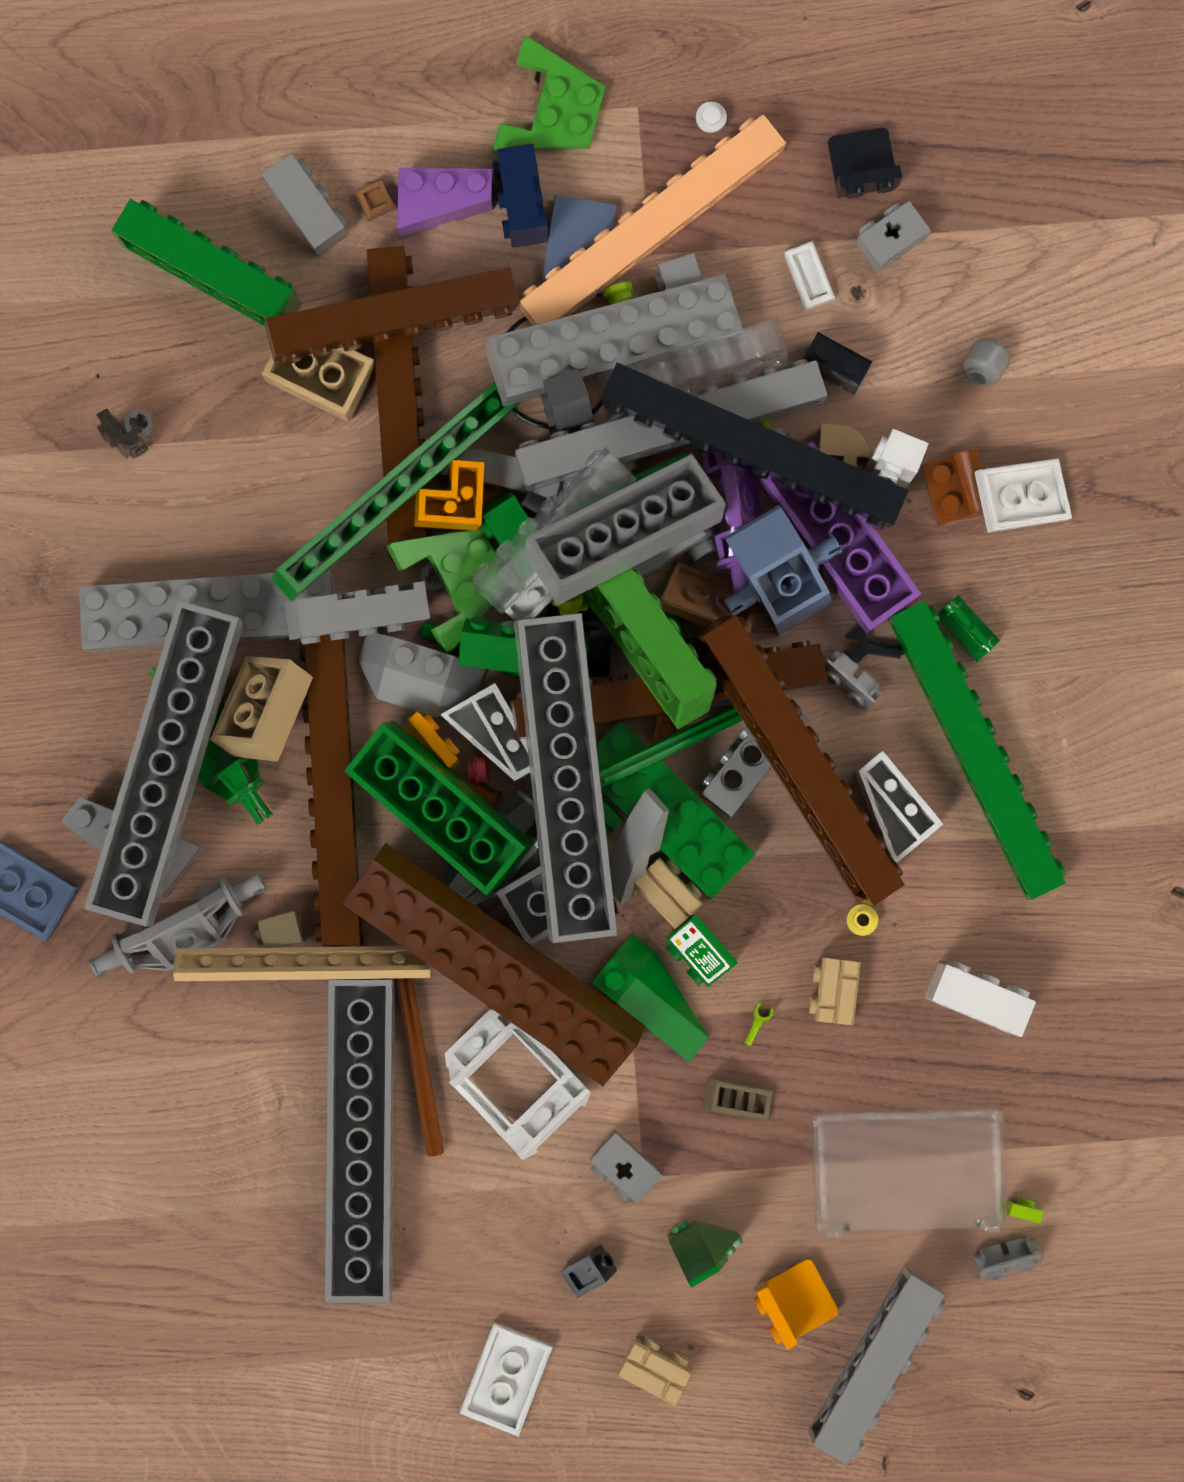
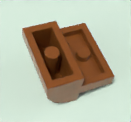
[921,449,986,526]

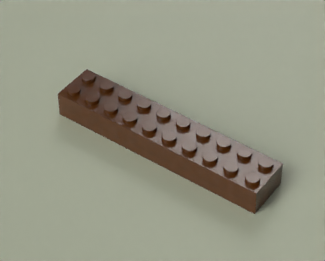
[690,615,905,906]
[342,843,645,1086]

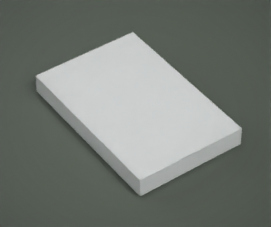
[974,458,1072,533]
[459,1321,553,1437]

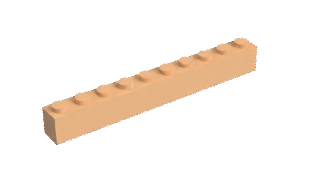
[519,114,786,325]

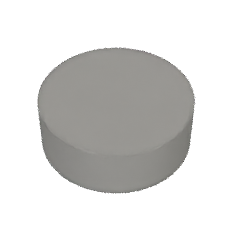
[688,537,717,563]

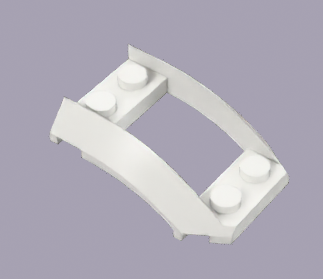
[444,1009,591,1160]

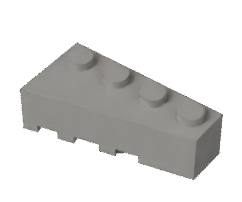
[284,581,430,645]
[61,797,205,898]

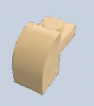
[817,424,869,469]

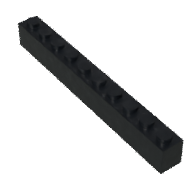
[600,362,909,530]

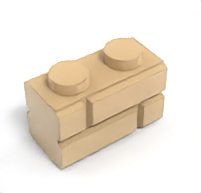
[634,858,703,930]
[809,957,861,1026]
[618,1336,693,1406]

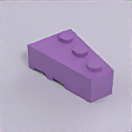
[398,168,493,239]

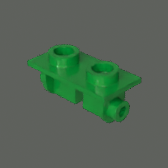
[938,595,1000,662]

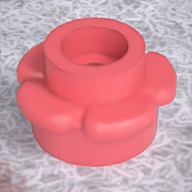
[467,755,490,785]

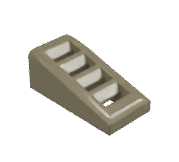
[703,1078,774,1122]

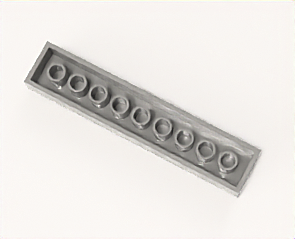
[84,600,244,927]
[514,613,617,943]
[325,979,395,1303]

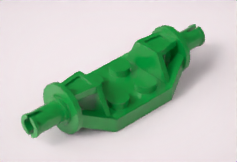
[149,664,273,825]

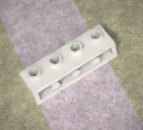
[865,429,929,489]

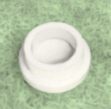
[696,102,727,133]

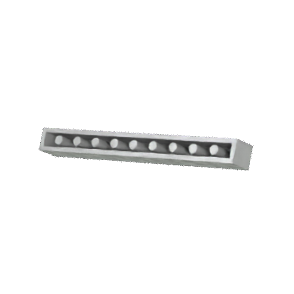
[515,359,828,492]

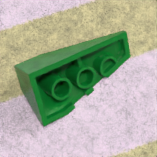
[592,933,709,1062]
[668,1220,743,1288]

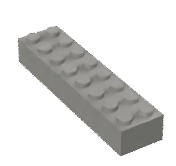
[484,274,744,407]
[79,570,335,653]

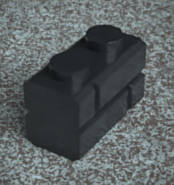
[803,332,873,395]

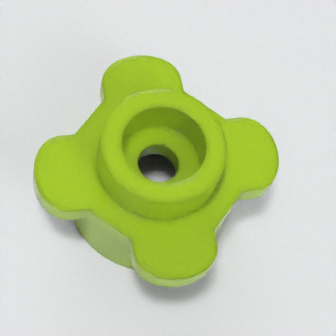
[552,593,588,615]

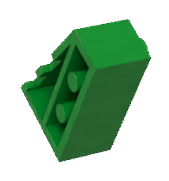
[480,490,538,586]

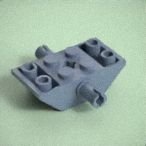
[723,505,843,635]

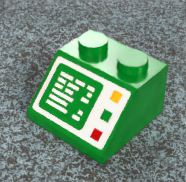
[666,914,738,987]

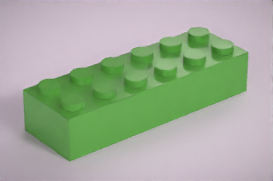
[582,568,717,729]

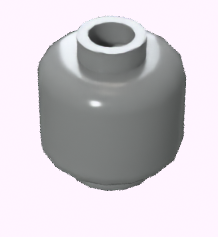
[963,339,1009,386]

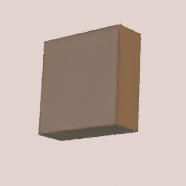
[355,178,396,221]

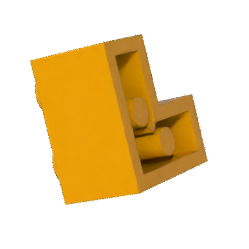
[414,460,484,531]

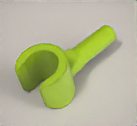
[744,1002,774,1046]

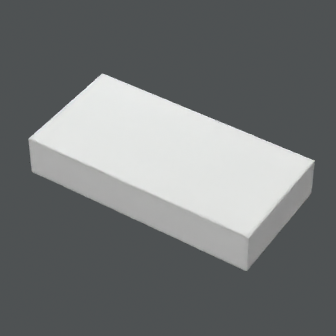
[783,241,835,311]

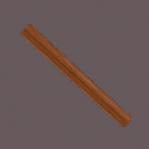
[395,978,444,1157]

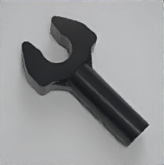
[842,630,902,663]

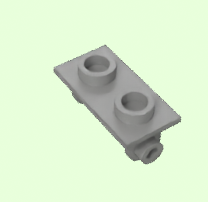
[824,650,883,711]
[973,1236,1042,1281]

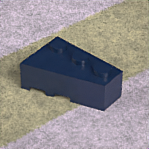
[492,144,548,248]

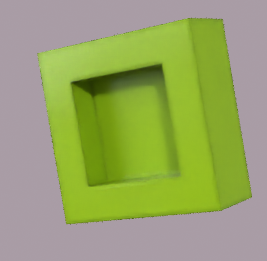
[1005,1197,1044,1224]

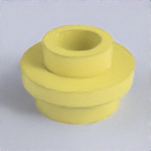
[846,904,878,936]

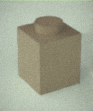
[255,911,305,948]

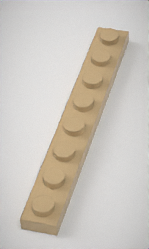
[173,946,431,981]

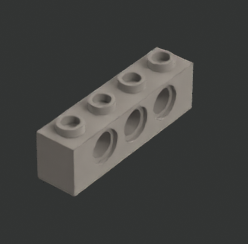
[700,713,809,818]

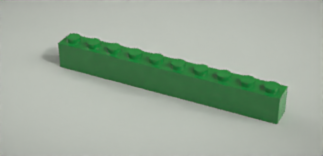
[271,382,521,602]
[888,601,1066,900]

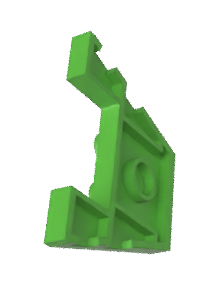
[493,36,605,154]
[386,528,511,654]

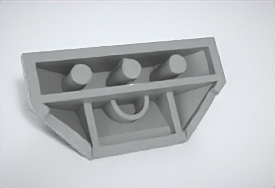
[358,634,486,718]

